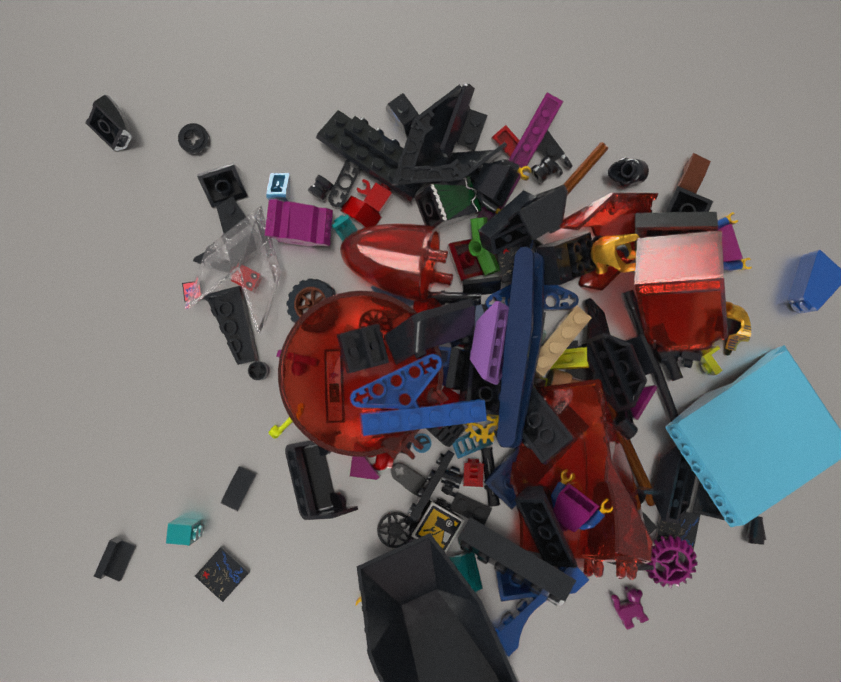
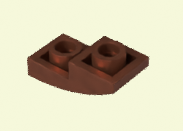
[676,153,711,193]

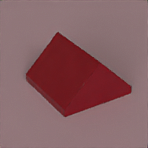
[447,239,484,283]

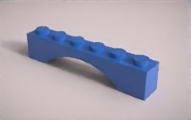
[360,399,487,436]
[495,566,589,657]

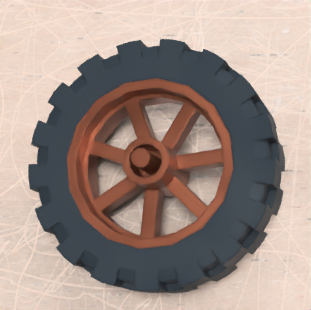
[286,278,339,331]

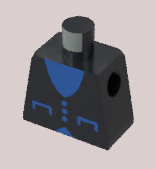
[386,93,419,138]

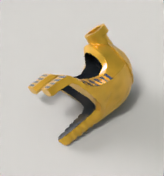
[591,234,642,274]
[702,302,751,356]

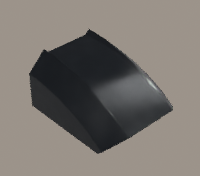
[86,94,132,151]

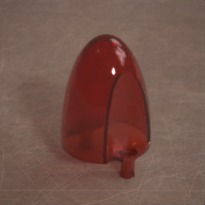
[340,223,453,303]

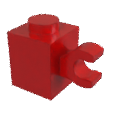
[357,179,392,215]
[462,458,484,487]

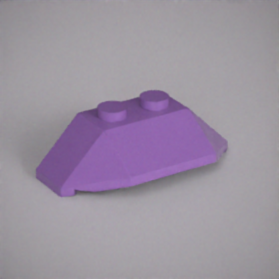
[470,301,509,384]

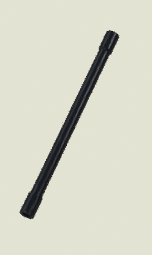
[622,290,679,422]

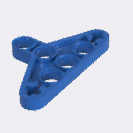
[485,284,579,311]
[350,354,443,410]

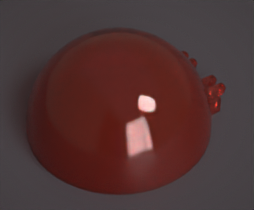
[278,291,449,460]

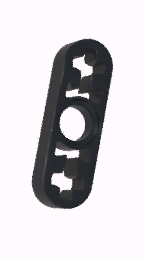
[328,159,362,209]

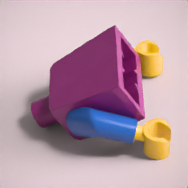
[714,212,752,271]
[551,470,614,532]

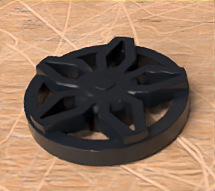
[377,511,412,548]

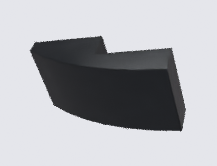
[221,466,256,512]

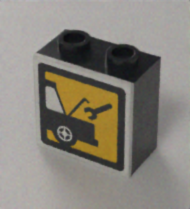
[408,498,465,553]

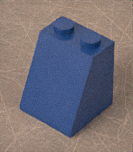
[787,250,841,313]

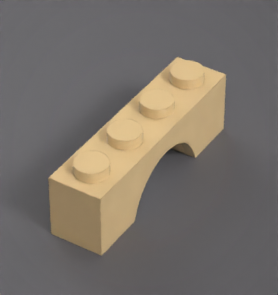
[535,305,591,379]

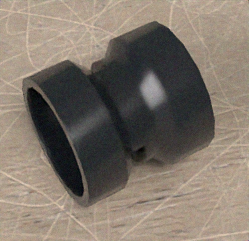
[531,157,557,183]
[308,174,334,201]
[248,361,270,380]

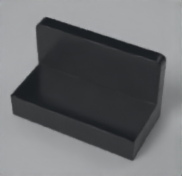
[94,537,136,582]

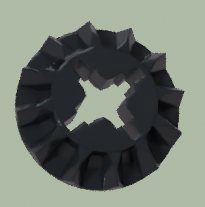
[178,123,209,154]

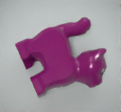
[611,587,649,630]

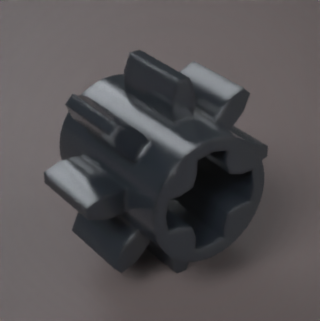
[441,466,464,492]

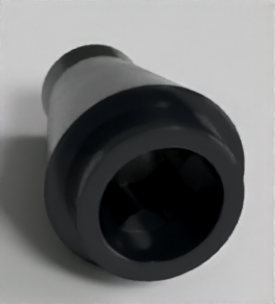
[746,516,767,545]

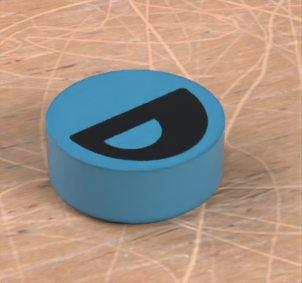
[412,433,431,453]

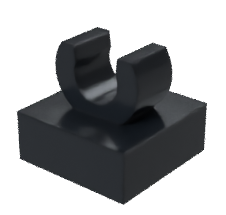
[678,345,702,368]

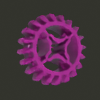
[643,535,698,588]

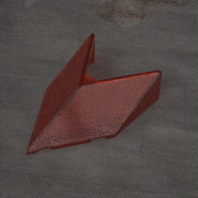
[560,193,659,291]

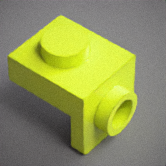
[700,345,723,375]

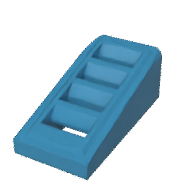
[452,427,493,459]

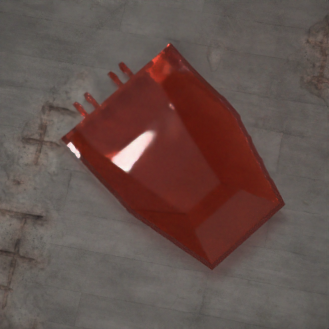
[510,379,653,580]

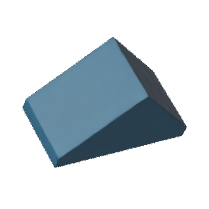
[266,173,290,202]

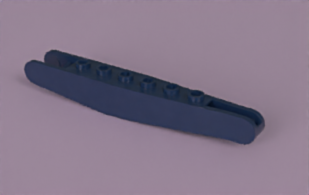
[497,247,544,448]

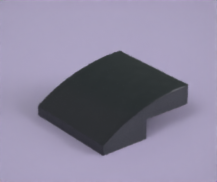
[336,323,389,374]

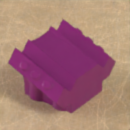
[265,199,333,247]

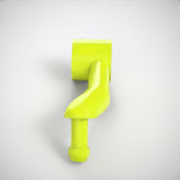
[268,405,300,439]

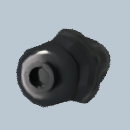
[608,157,649,187]

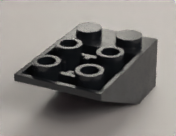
[536,232,596,285]

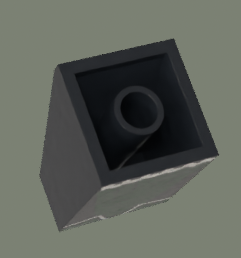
[415,176,482,233]

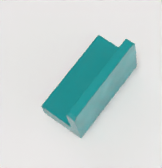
[448,552,483,592]

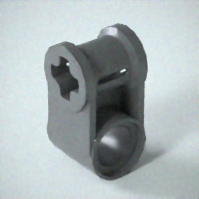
[391,462,427,496]

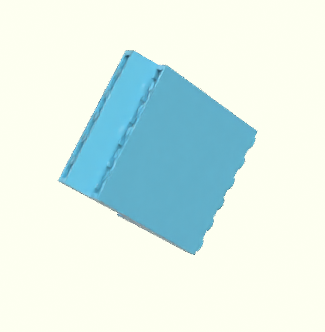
[665,345,841,527]

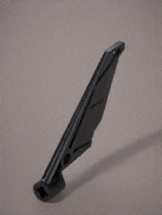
[585,298,638,440]

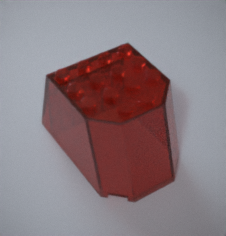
[634,230,728,352]

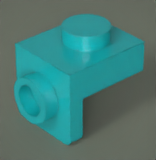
[332,215,362,247]

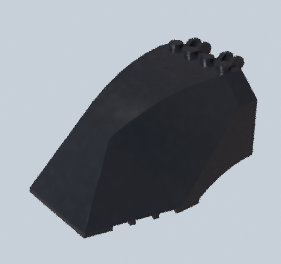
[356,533,520,682]

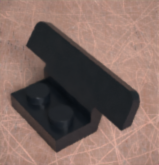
[440,83,488,159]

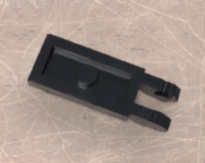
[537,130,573,176]
[436,487,492,526]

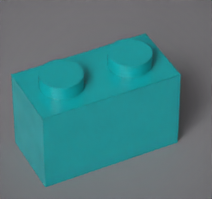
[166,517,203,546]

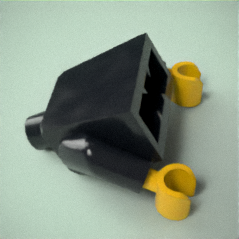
[471,159,531,214]

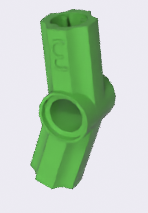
[469,217,500,276]

